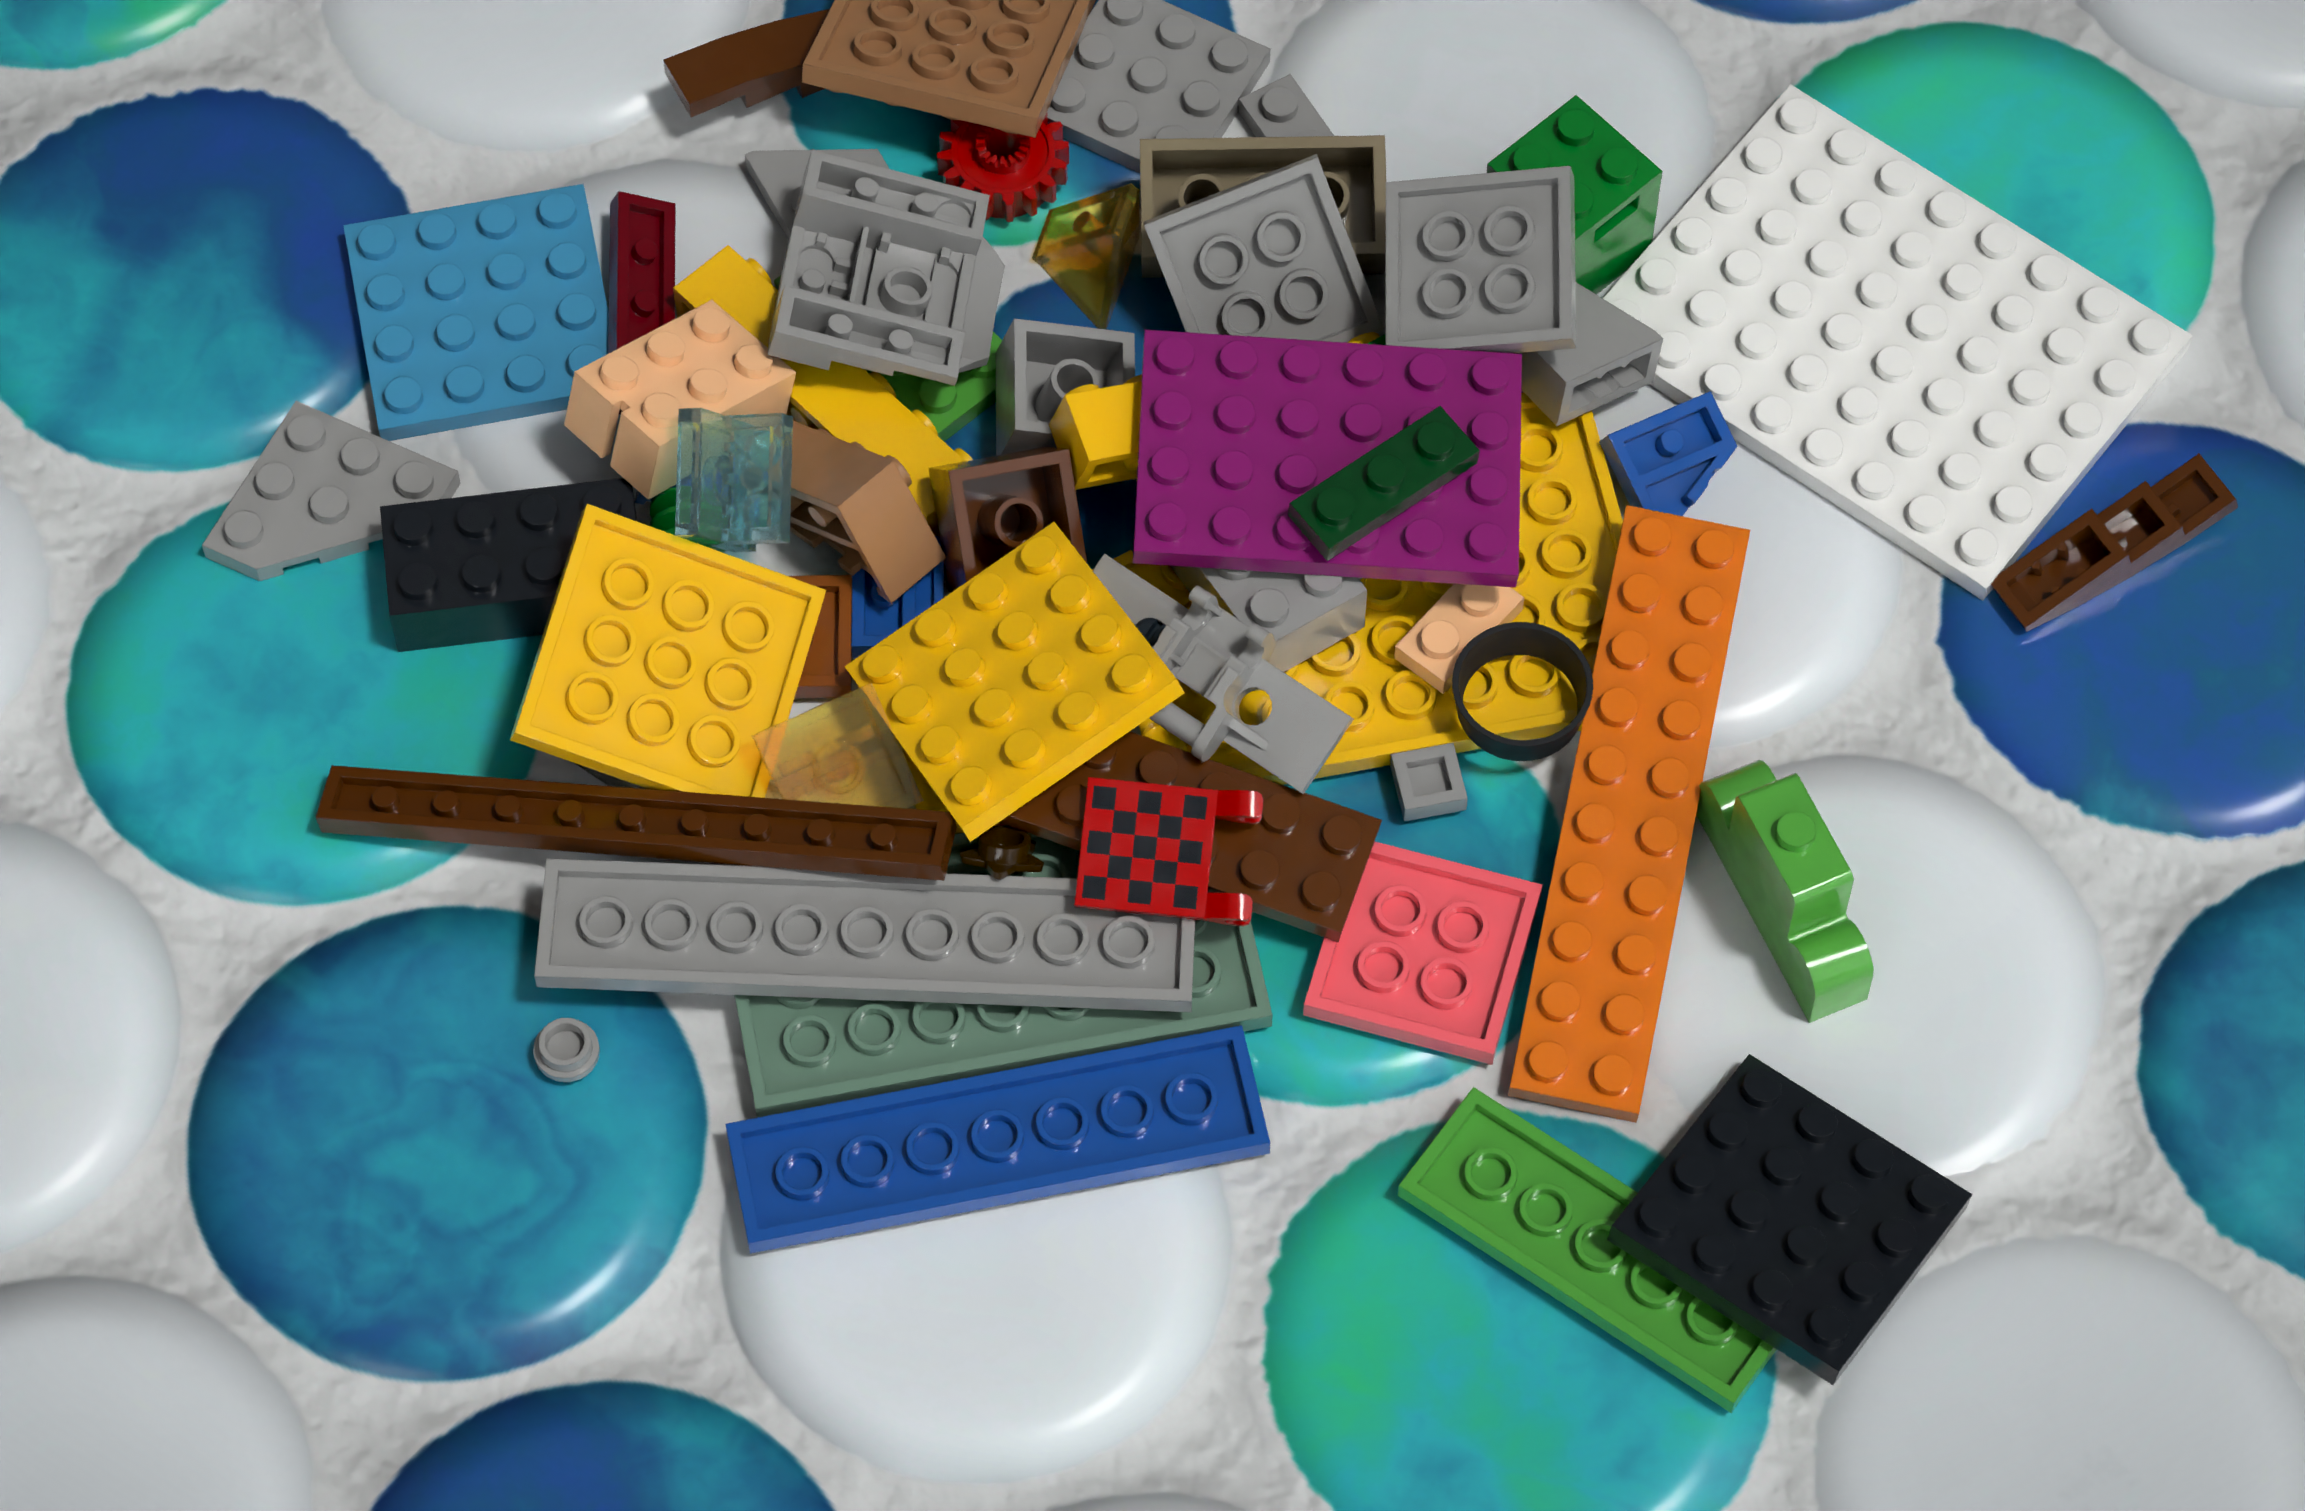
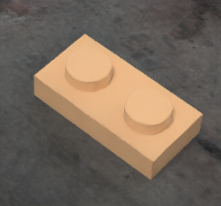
[1394,584,1524,694]

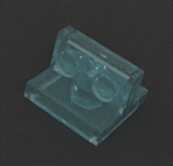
[675,408,793,553]

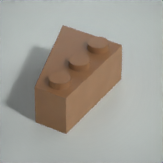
[737,420,946,604]

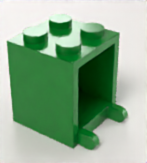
[1486,95,1663,295]

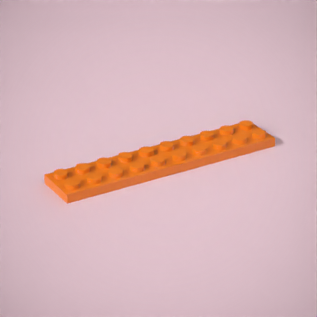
[1508,505,1750,1123]

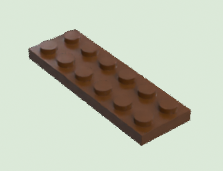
[999,732,1382,942]

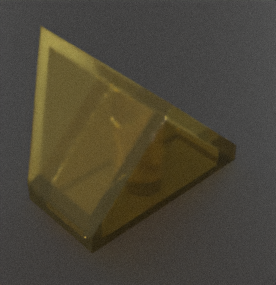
[1032,183,1140,330]

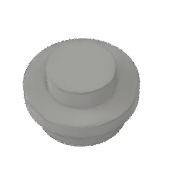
[533,1018,600,1082]

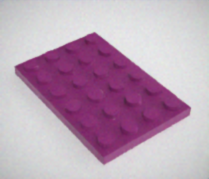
[1133,330,1522,588]

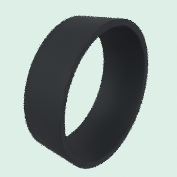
[1452,622,1593,761]

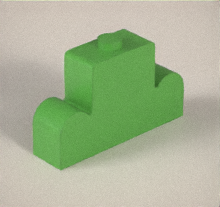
[1696,760,1874,1023]

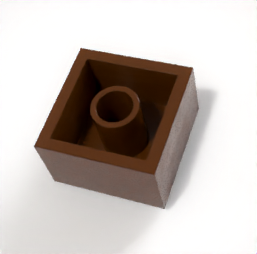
[928,446,1087,592]

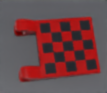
[1074,777,1263,927]

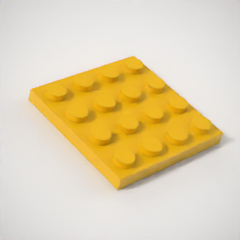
[510,504,826,798]
[844,522,1185,842]

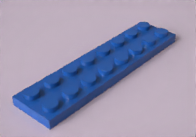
[725,1025,1270,1254]

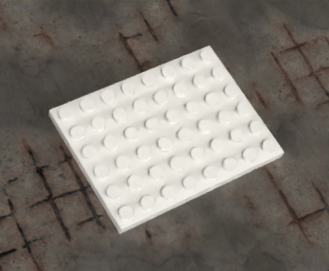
[1603,84,2193,601]

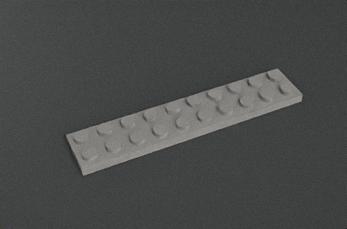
[534,858,1195,1012]

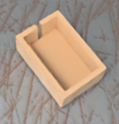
[564,300,796,499]

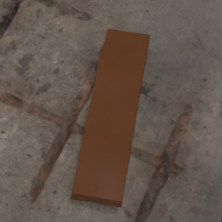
[663,9,830,118]
[1991,453,2238,632]

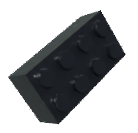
[380,478,638,652]

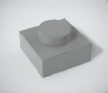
[1390,743,1468,821]

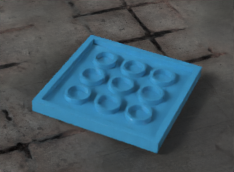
[343,184,609,441]

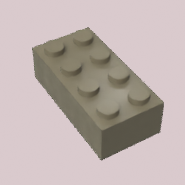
[1140,135,1386,278]

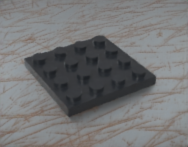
[1607,1054,1972,1385]

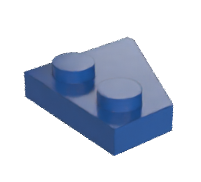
[1599,391,1738,516]

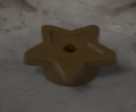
[960,826,1044,880]

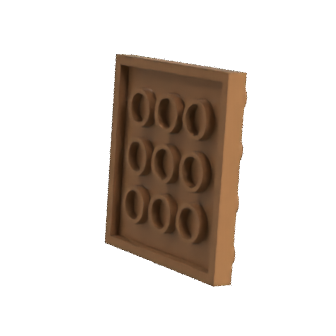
[802,0,1096,137]

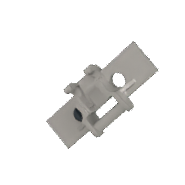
[1093,554,1354,794]

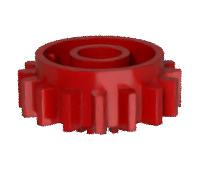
[937,113,1069,222]

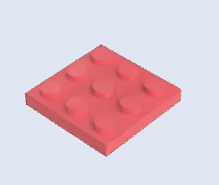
[1303,841,1542,1065]

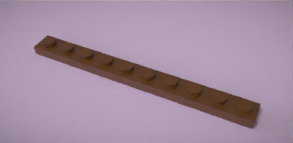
[316,765,957,881]

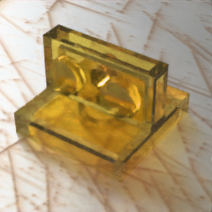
[752,683,924,809]

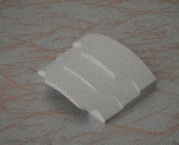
[768,149,1005,386]

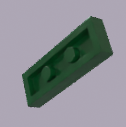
[1288,406,1480,561]

